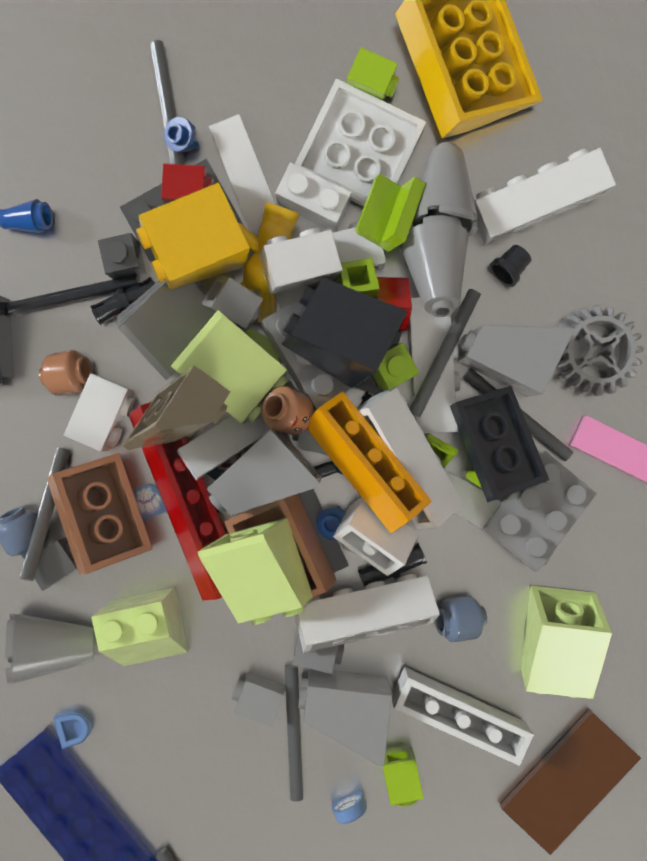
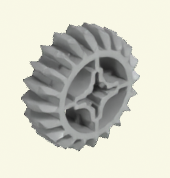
[556,305,645,396]

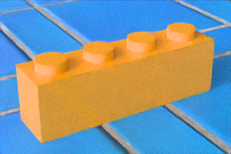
[306,391,433,533]

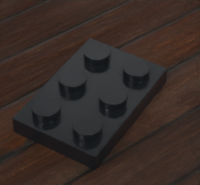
[450,386,550,503]

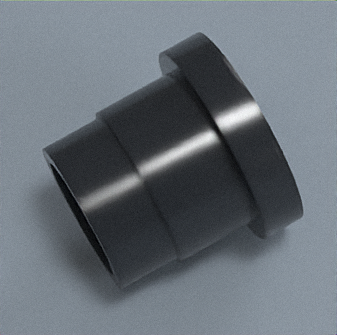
[489,245,532,287]

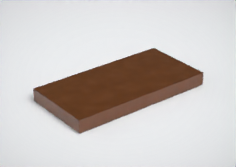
[500,709,641,855]

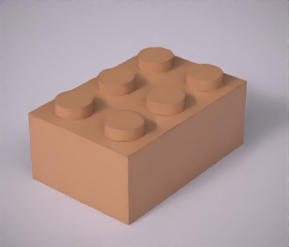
[46,453,153,575]
[224,494,337,598]

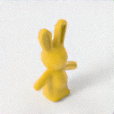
[238,203,299,323]

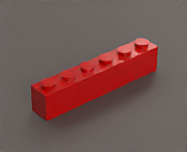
[128,402,226,601]

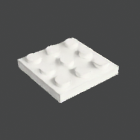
[295,78,426,207]

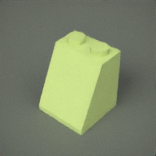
[171,310,288,424]
[198,517,313,625]
[521,585,612,699]
[91,587,189,666]

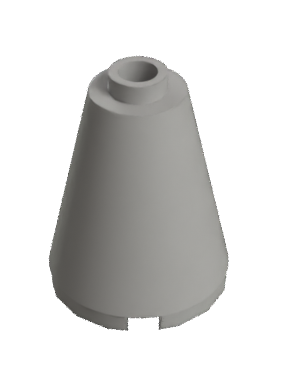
[413,142,478,237]
[400,215,468,317]
[5,614,100,684]

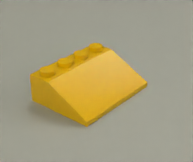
[395,0,543,138]

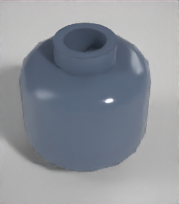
[0,506,47,559]
[435,596,487,642]

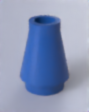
[0,199,53,233]

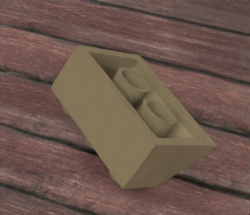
[123,365,230,450]

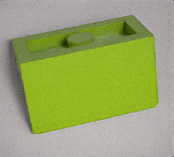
[355,174,426,252]

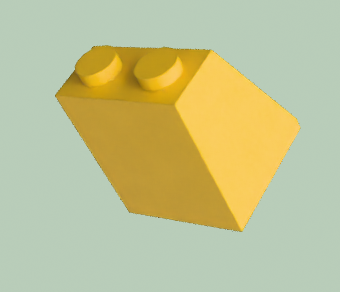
[136,183,250,290]

